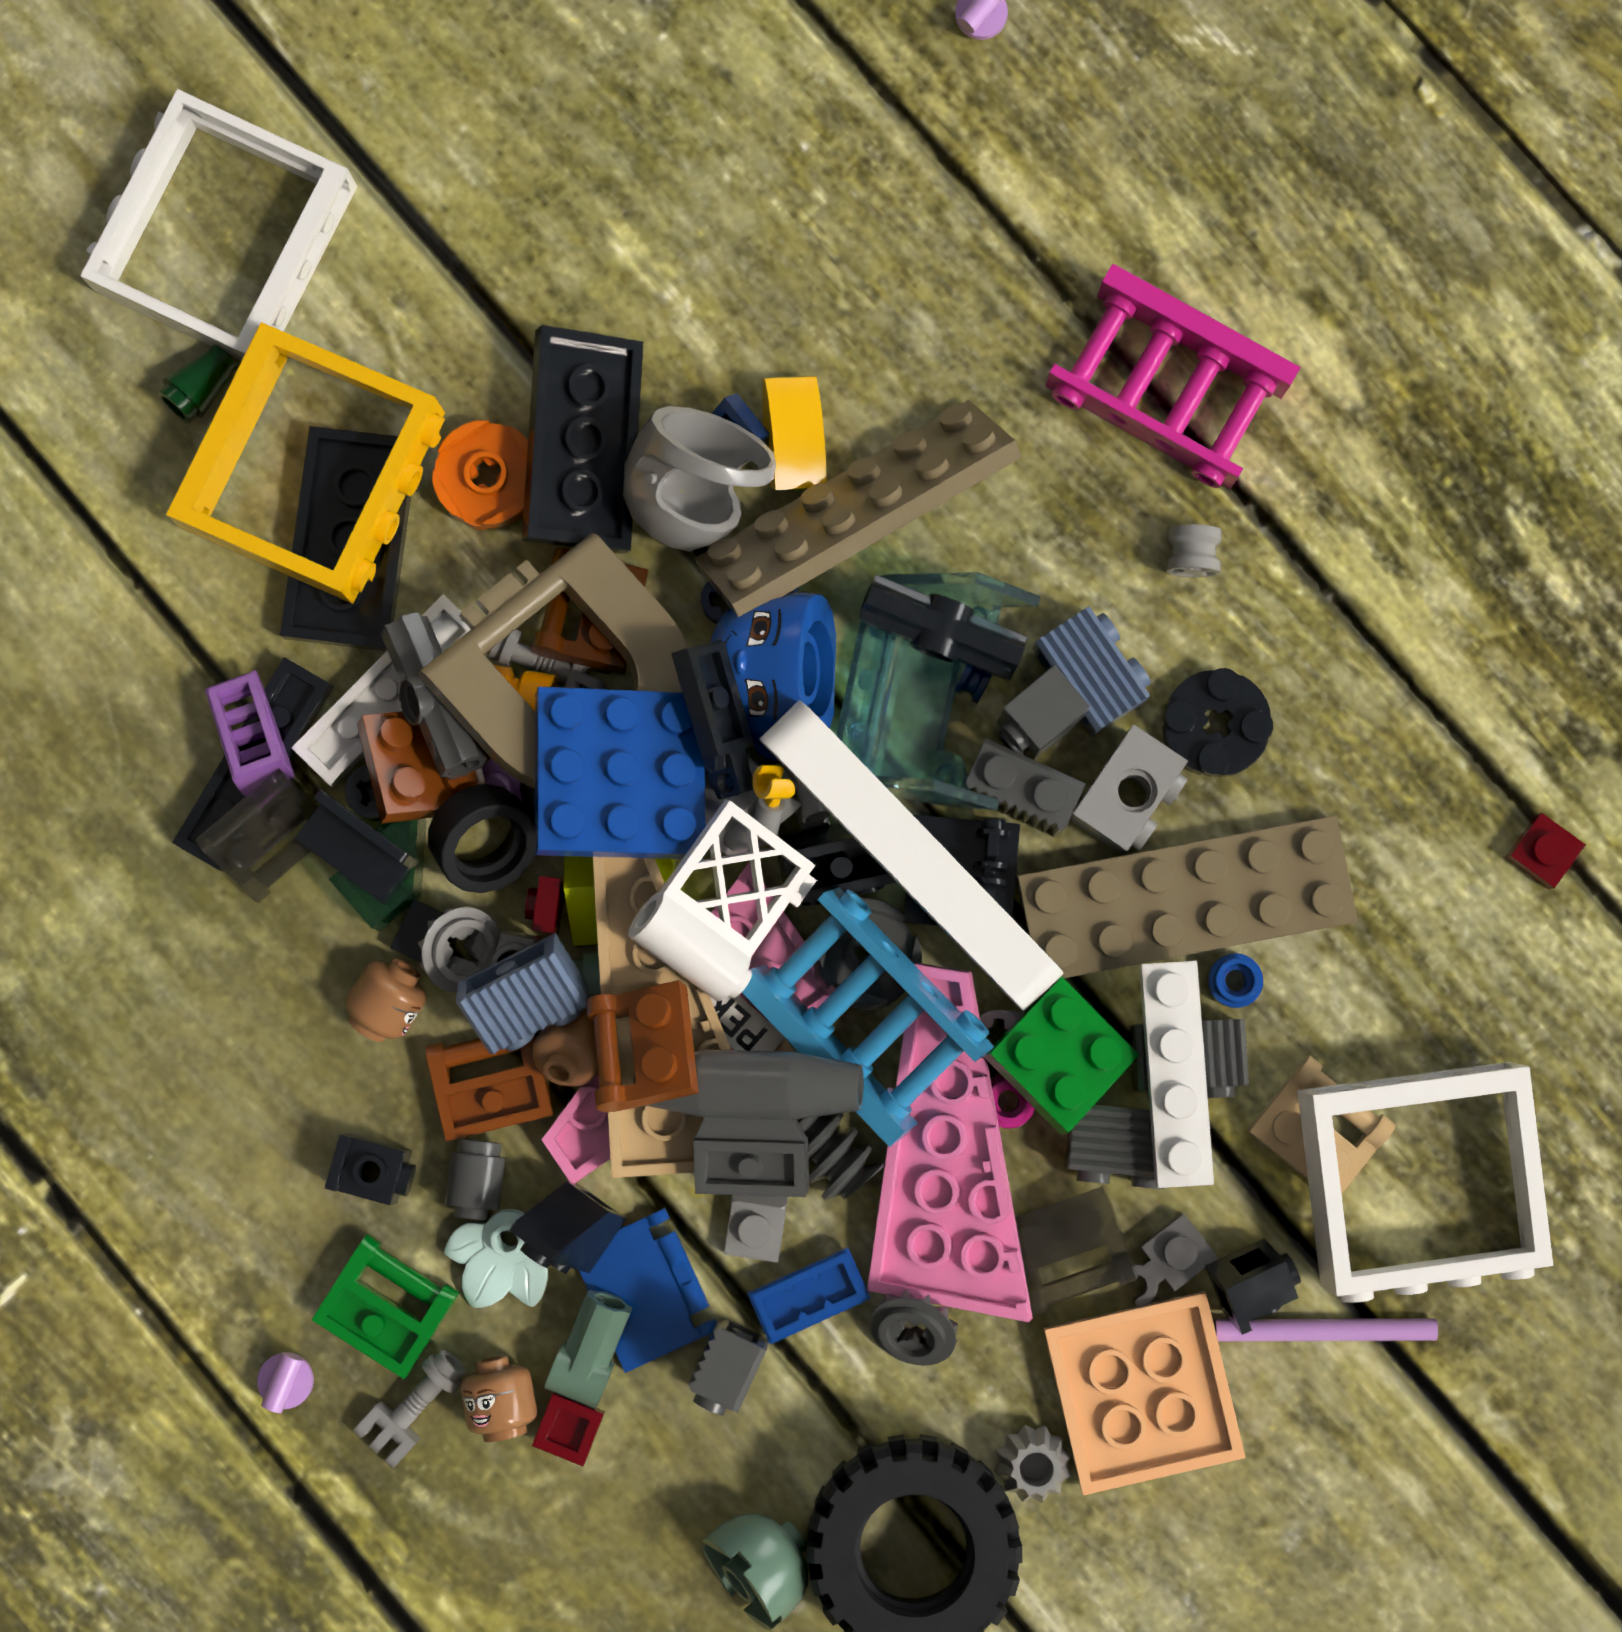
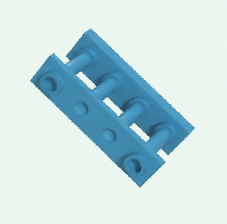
[742,887,994,1147]

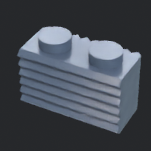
[1032,606,1151,737]
[456,933,588,1054]

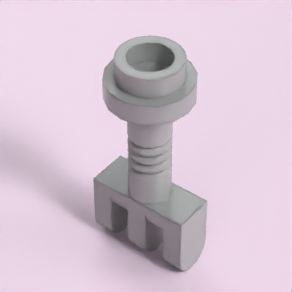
[488,629,611,689]
[353,1350,466,1469]

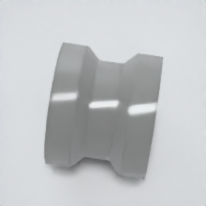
[1166,524,1222,578]

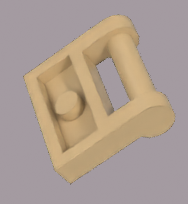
[1247,1055,1396,1195]

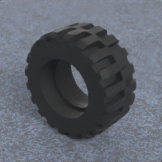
[807,1434,1023,1632]

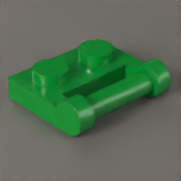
[312,1234,460,1379]

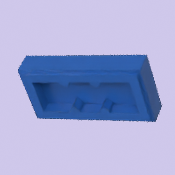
[748,1247,871,1345]

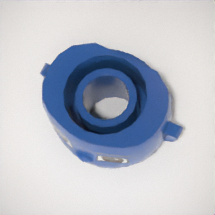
[710,588,836,762]

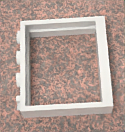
[80,89,358,361]
[1297,1062,1553,1303]

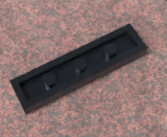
[172,657,334,871]

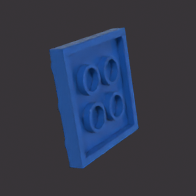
[535,687,706,860]

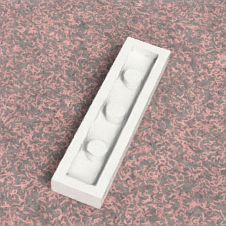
[292,594,471,787]
[1139,961,1214,1188]

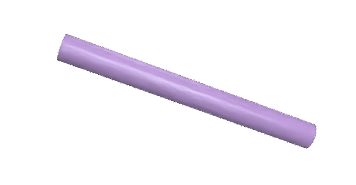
[1214,1318,1438,1342]

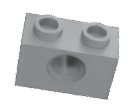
[1070,724,1188,856]

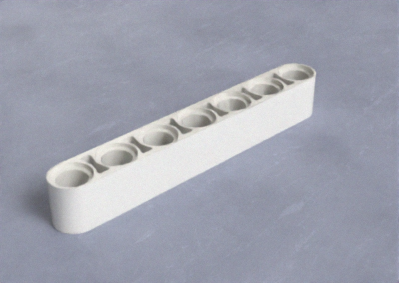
[759,700,1064,1012]

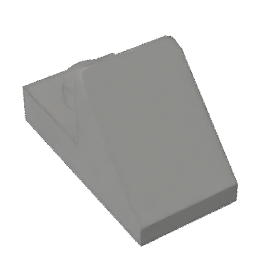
[724,1195,788,1263]

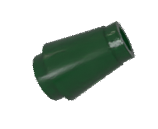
[157,344,237,423]

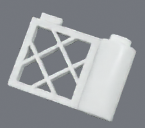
[628,799,817,1001]

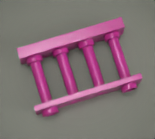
[1045,263,1301,489]

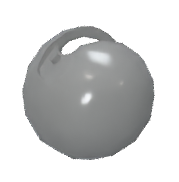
[623,406,776,552]

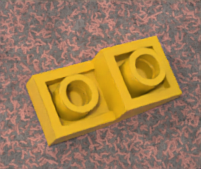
[762,376,827,490]

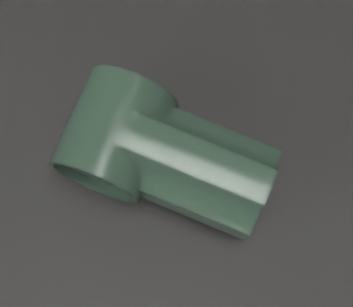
[544,1290,633,1410]

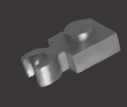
[1114,1212,1218,1307]

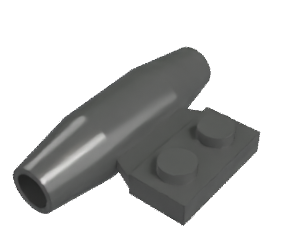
[633,1050,864,1197]

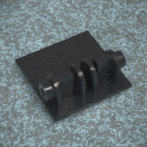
[904,815,1020,926]

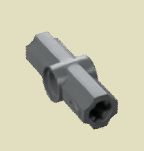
[381,612,488,780]

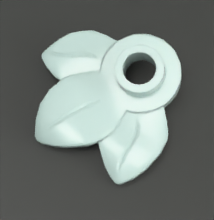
[444,1209,548,1308]

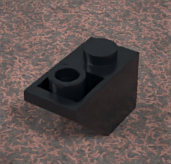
[509,1181,627,1274]

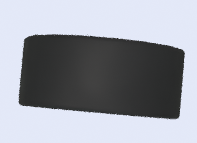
[428,784,535,893]

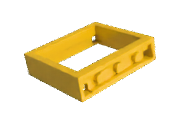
[166,322,445,604]

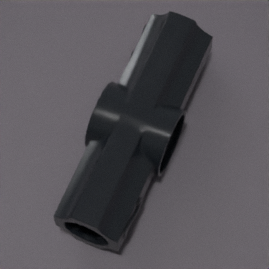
[857,575,1028,681]

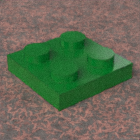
[984,976,1139,1135]

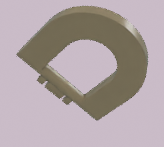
[418,533,688,789]

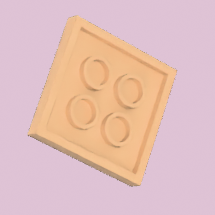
[1043,1291,1246,1495]

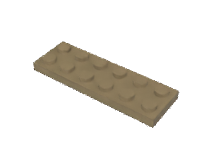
[694,400,1022,617]
[1016,815,1358,978]

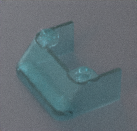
[836,572,1040,810]

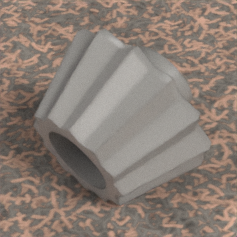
[995,1425,1072,1503]

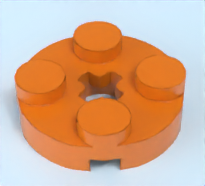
[432,420,528,530]

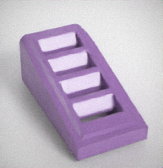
[205,670,294,796]

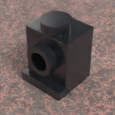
[324,1134,416,1205]
[1205,1238,1301,1335]

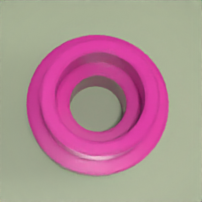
[991,1075,1035,1129]

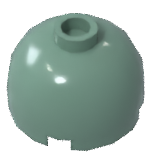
[702,1513,808,1631]

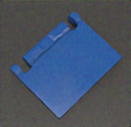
[579,1208,717,1373]

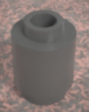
[444,1139,506,1220]

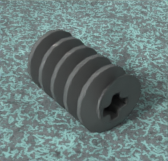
[797,1113,885,1201]

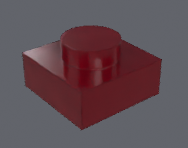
[1505,813,1586,890]
[525,876,565,936]
[532,1392,606,1467]

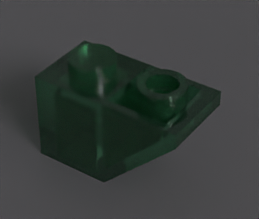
[329,819,427,931]

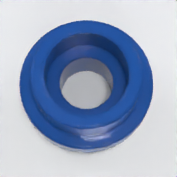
[1208,953,1263,1008]

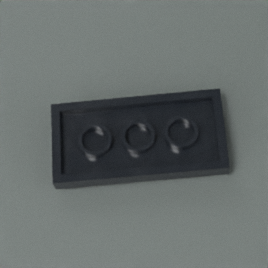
[522,325,644,554]
[280,426,411,651]

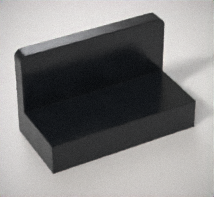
[295,790,418,905]

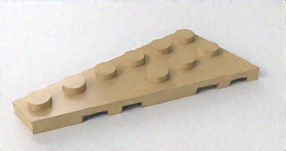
[593,857,731,1178]

